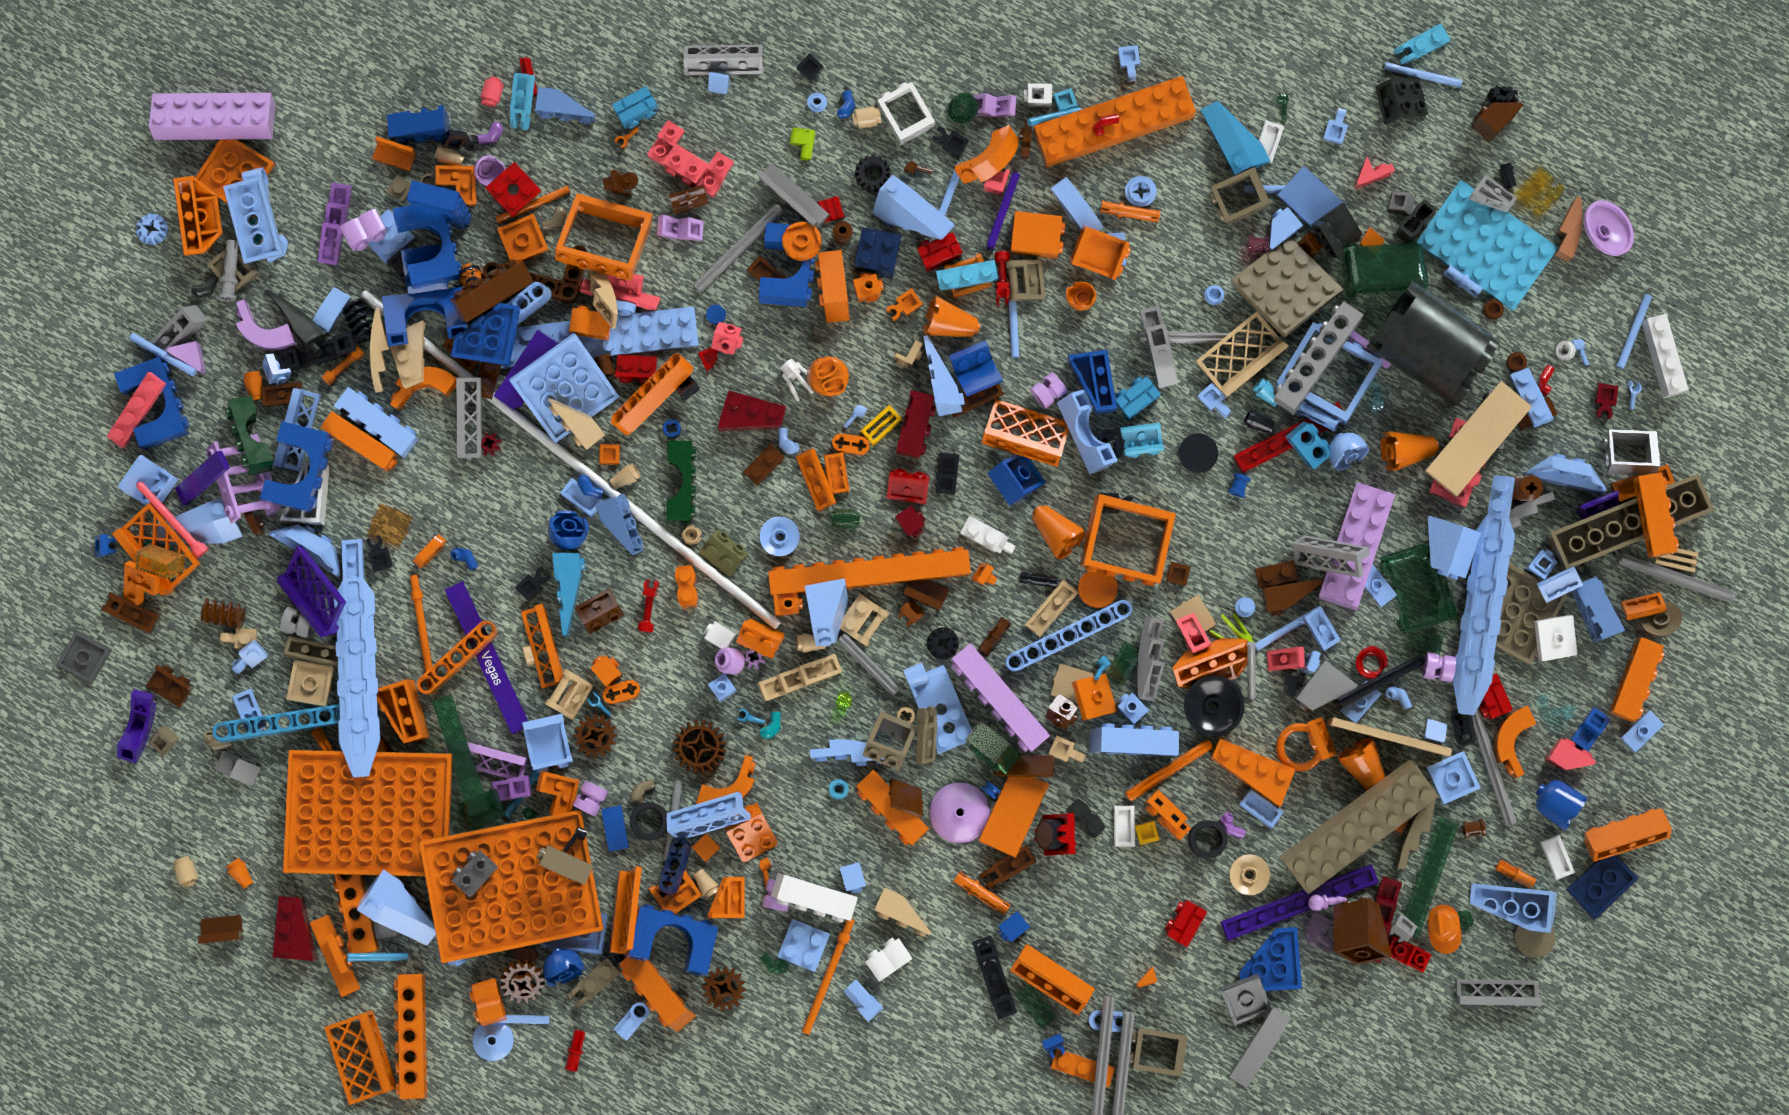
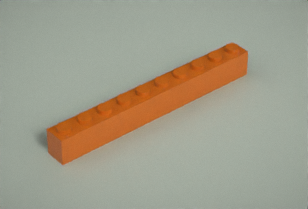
[768,547,971,597]

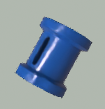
[1228,473,1251,498]

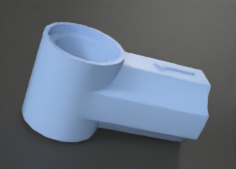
[844,979,884,1022]
[614,1001,651,1040]

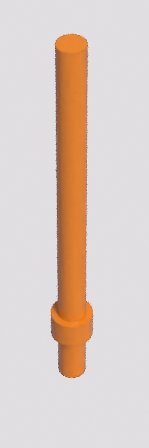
[410,575,437,694]
[802,919,855,1035]

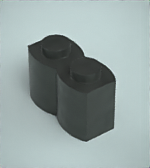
[1396,200,1436,243]
[1066,799,1105,839]

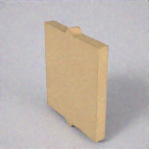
[1170,595,1217,631]
[1051,664,1093,704]

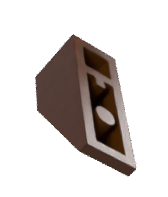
[1261,578,1324,616]

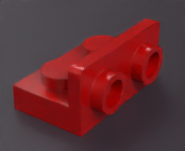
[615,355,657,384]
[886,469,930,504]

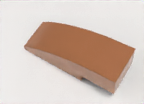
[1554,196,1582,262]

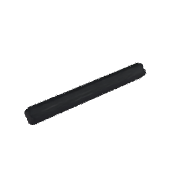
[1336,655,1425,708]

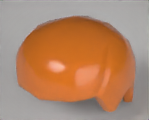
[1066,282,1096,311]

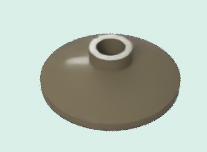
[1641,602,1682,636]

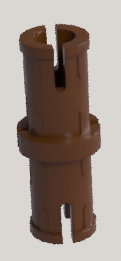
[977,616,1012,656]

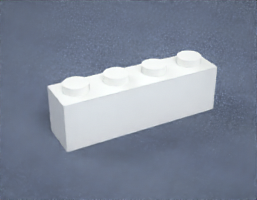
[1642,314,1688,399]
[771,873,858,923]

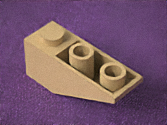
[547,398,605,450]
[875,888,931,937]

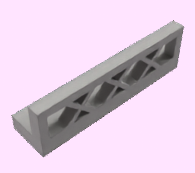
[683,45,763,75]
[756,163,830,229]
[456,377,482,458]
[1292,535,1370,577]
[1456,979,1542,1006]

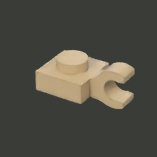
[220,628,257,649]
[1048,736,1085,763]

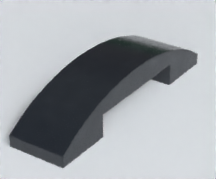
[277,331,356,371]
[972,935,1017,1020]

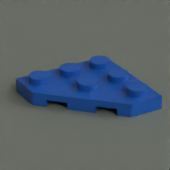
[451,303,521,366]
[1239,927,1302,991]

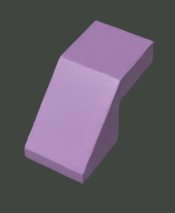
[970,93,1016,118]
[657,215,704,241]

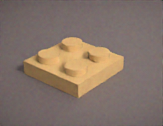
[286,660,335,707]

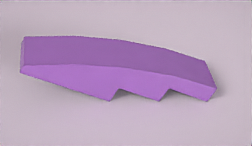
[318,182,353,265]

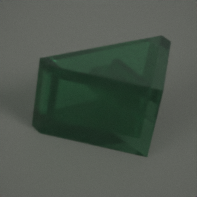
[1106,641,1139,686]

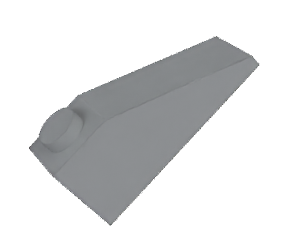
[150,305,208,359]

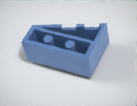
[1572,577,1625,643]

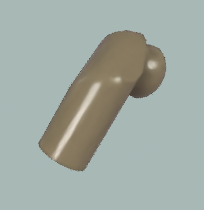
[542,206,567,231]
[203,730,233,750]
[630,779,656,805]

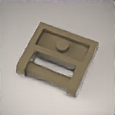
[207,246,261,295]
[1006,260,1045,302]

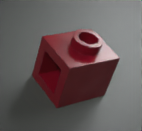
[895,505,926,538]

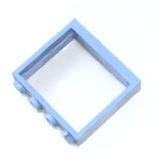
[1276,322,1383,426]

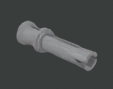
[218,240,239,302]

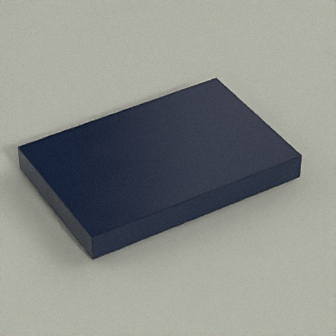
[1566,855,1639,920]

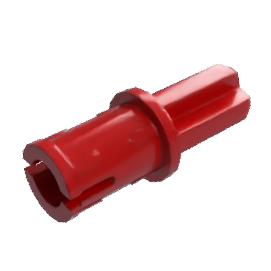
[519,57,538,97]
[565,1030,585,1072]

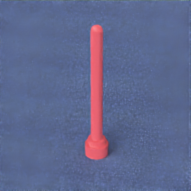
[136,482,209,559]

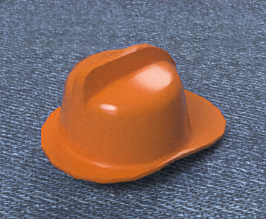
[1427,905,1462,954]

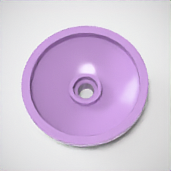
[1584,200,1634,256]
[929,782,990,843]

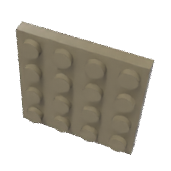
[1230,236,1343,337]
[1458,563,1567,665]

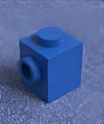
[998,911,1030,942]

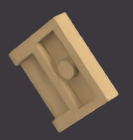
[840,594,889,647]
[545,669,594,720]

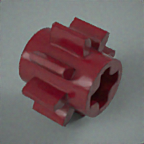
[481,432,502,457]

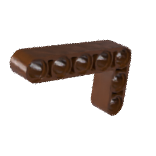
[483,245,588,304]

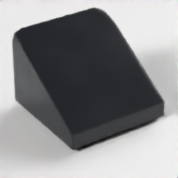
[1282,673,1299,698]

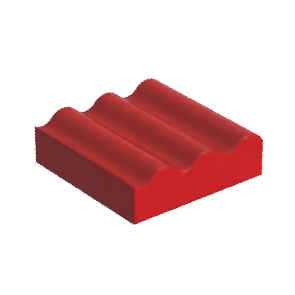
[817,196,845,224]

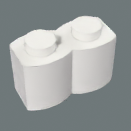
[865,938,913,982]

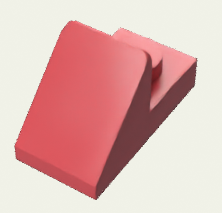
[1354,157,1395,190]
[1176,612,1211,654]
[1267,647,1305,671]

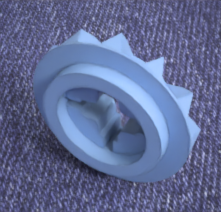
[1125,176,1157,207]
[135,213,168,245]

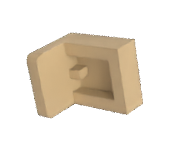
[894,340,924,368]

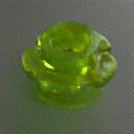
[836,691,852,711]

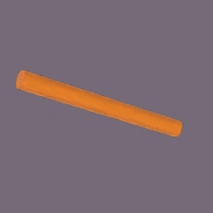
[495,186,571,224]

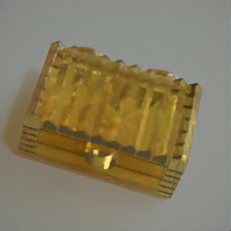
[136,543,185,580]

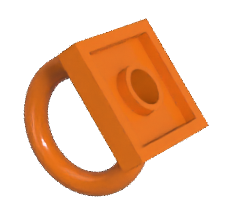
[1276,717,1338,771]

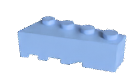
[334,387,419,458]

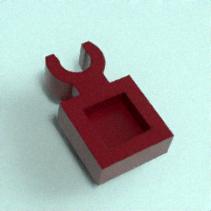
[1595,383,1619,420]

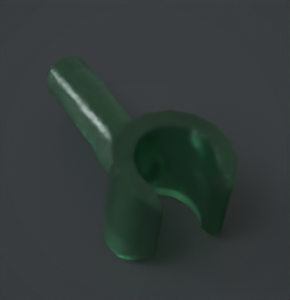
[1276,93,1289,122]

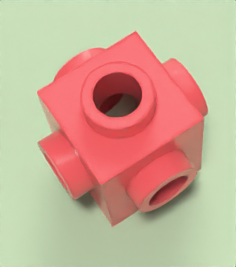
[711,322,743,355]

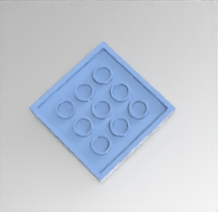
[509,333,619,443]

